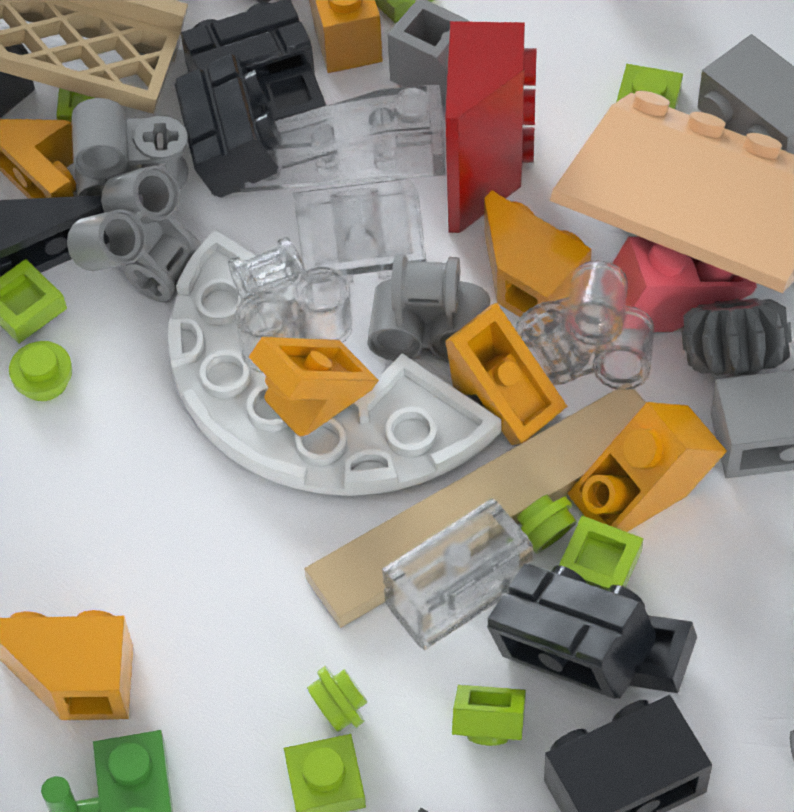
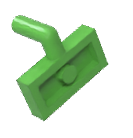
[41,730,174,812]

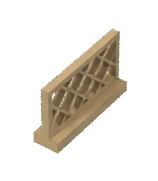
[0,0,188,114]

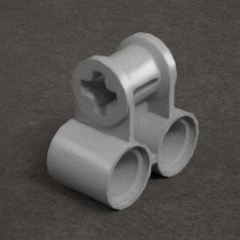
[72,98,188,196]
[67,165,201,302]
[367,254,491,363]

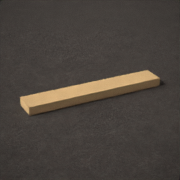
[304,382,646,628]

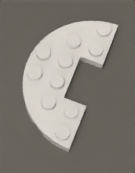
[167,229,501,496]

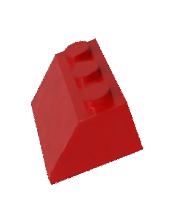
[445,21,537,233]

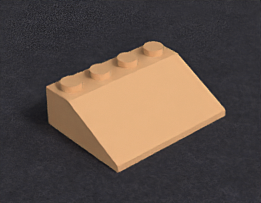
[550,91,794,293]

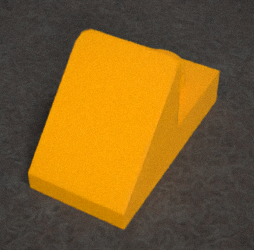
[0,119,76,199]
[445,303,568,445]
[249,337,379,436]

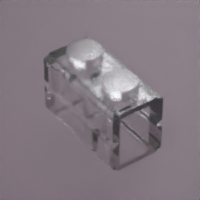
[382,498,533,651]

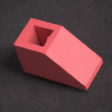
[600,236,757,332]

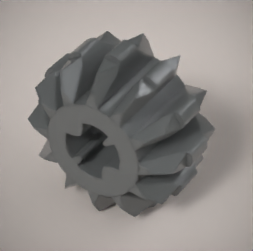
[681,298,792,375]

